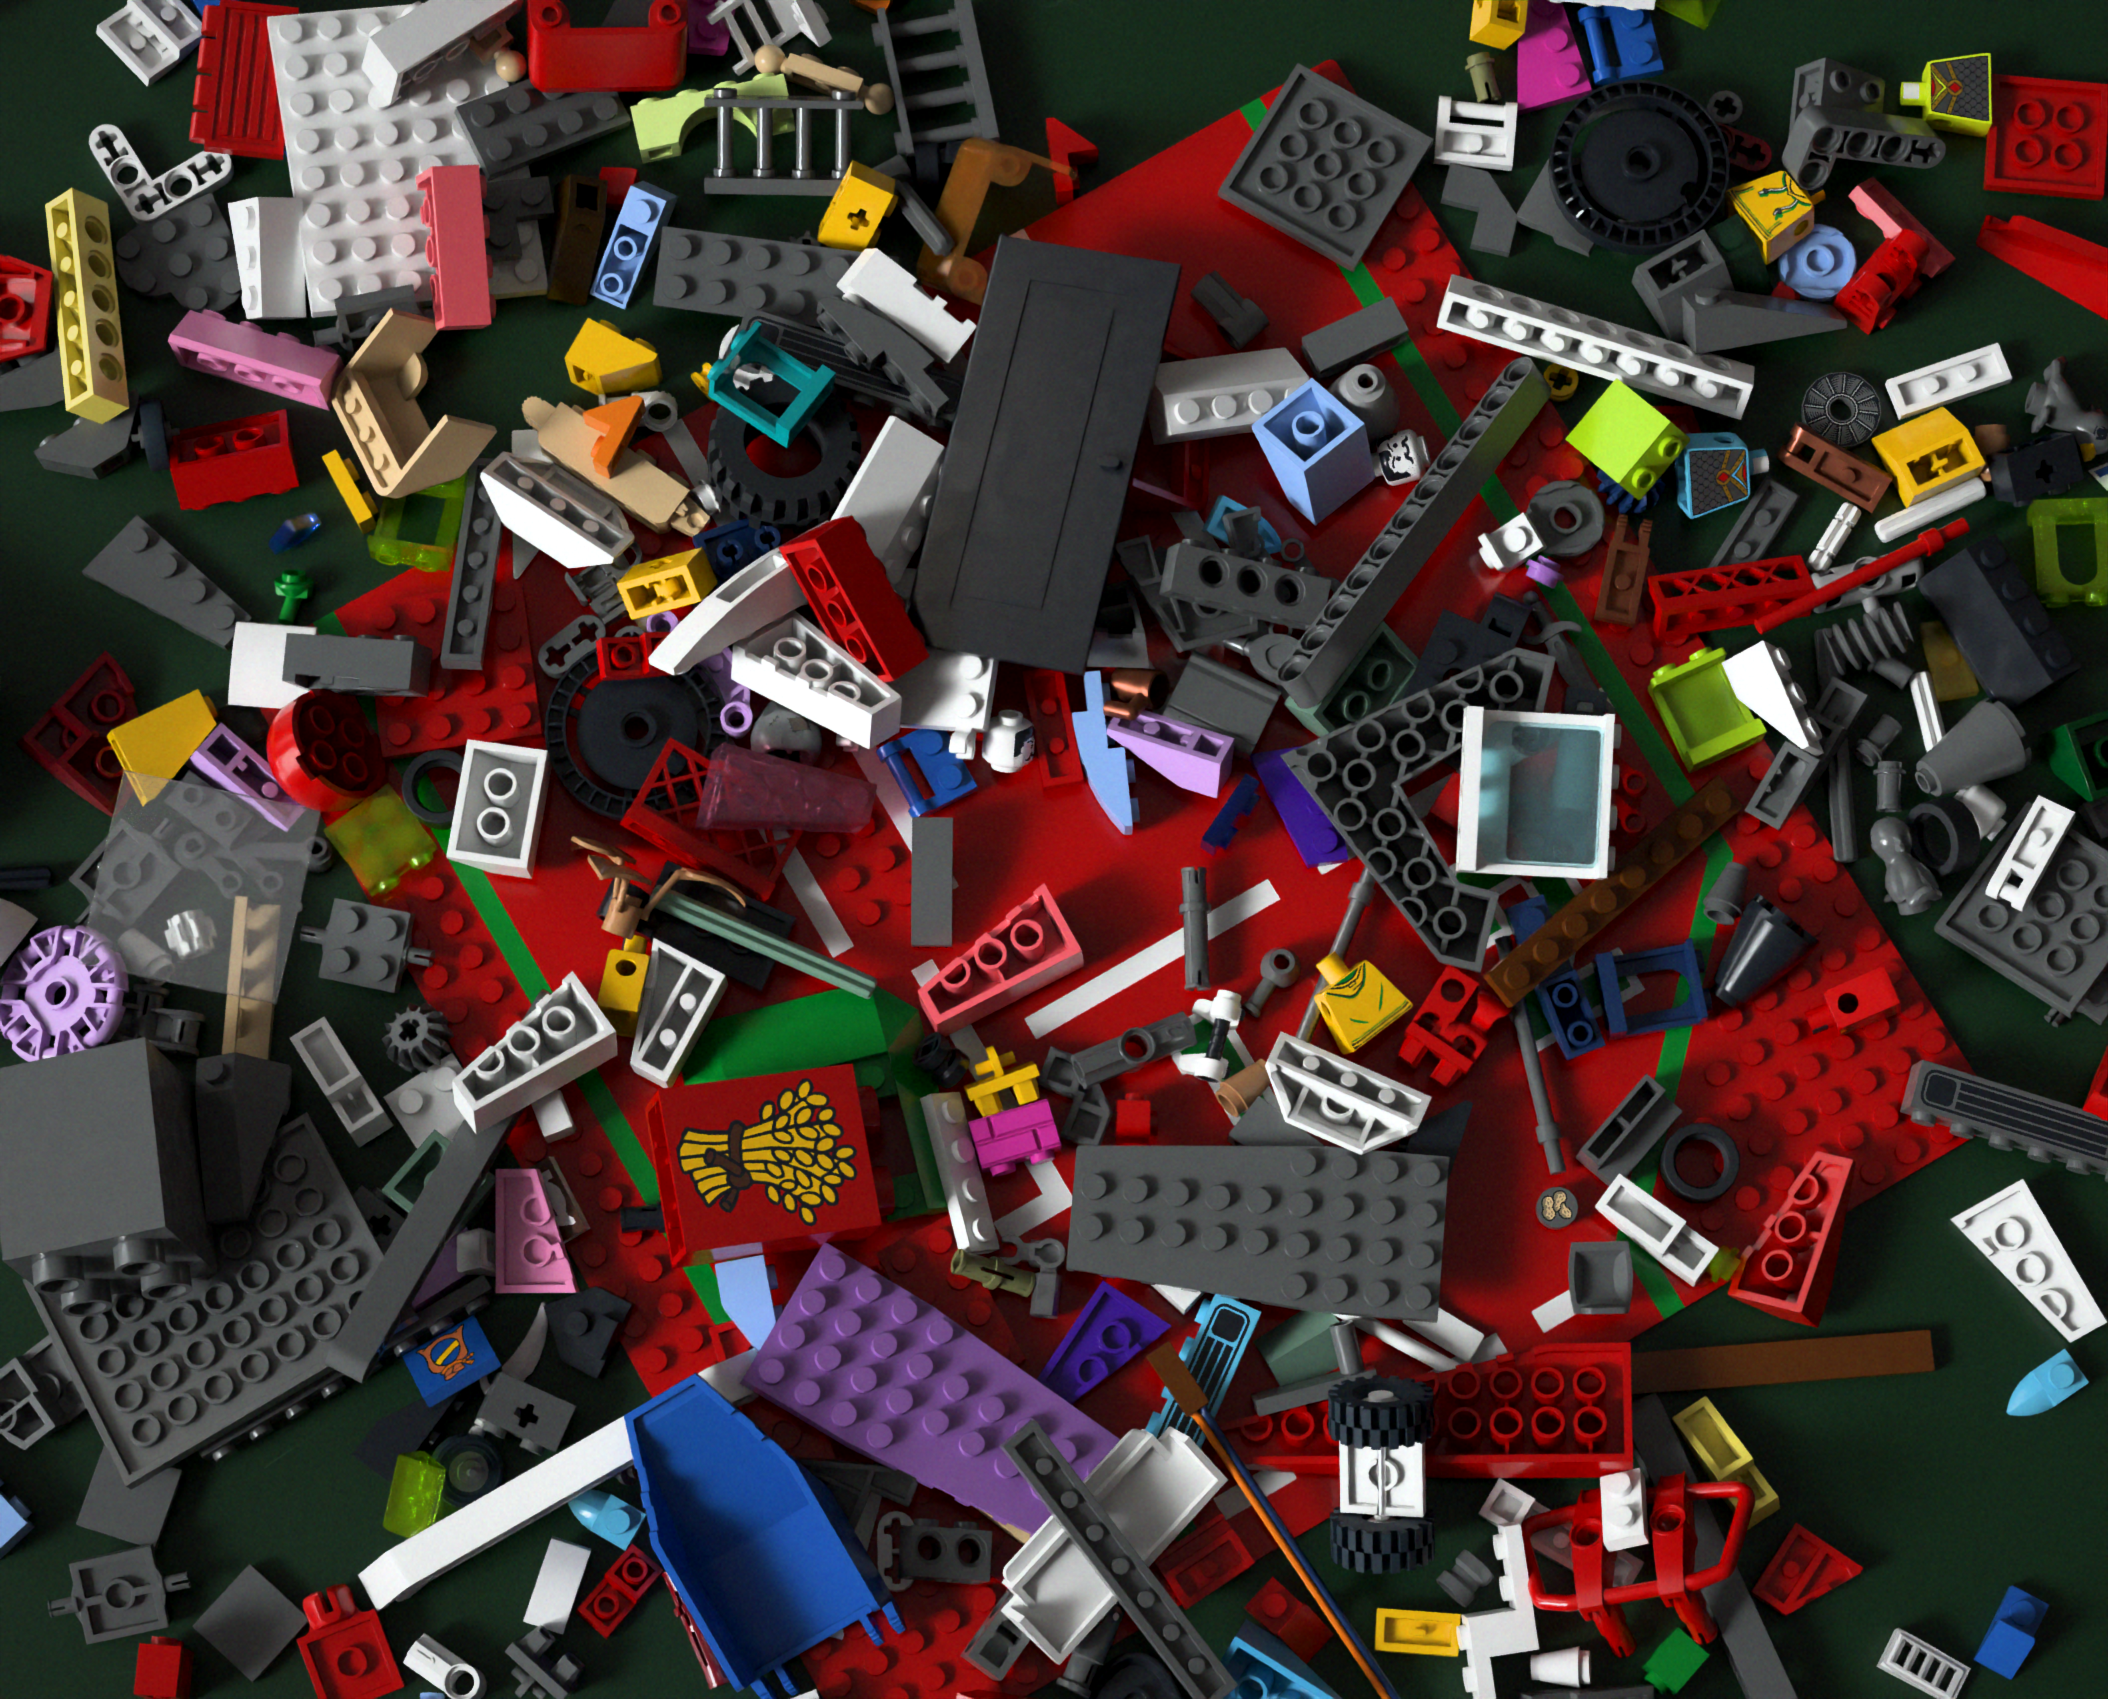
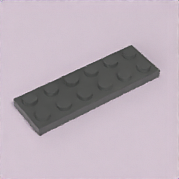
[653,226,899,328]

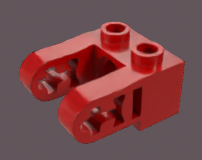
[1833,228,1930,335]

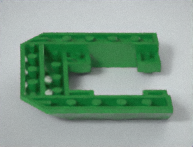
[681,986,948,1261]

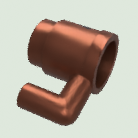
[1103,667,1169,720]

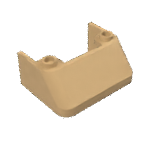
[331,308,497,498]

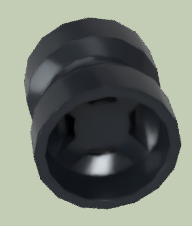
[912,1032,970,1089]

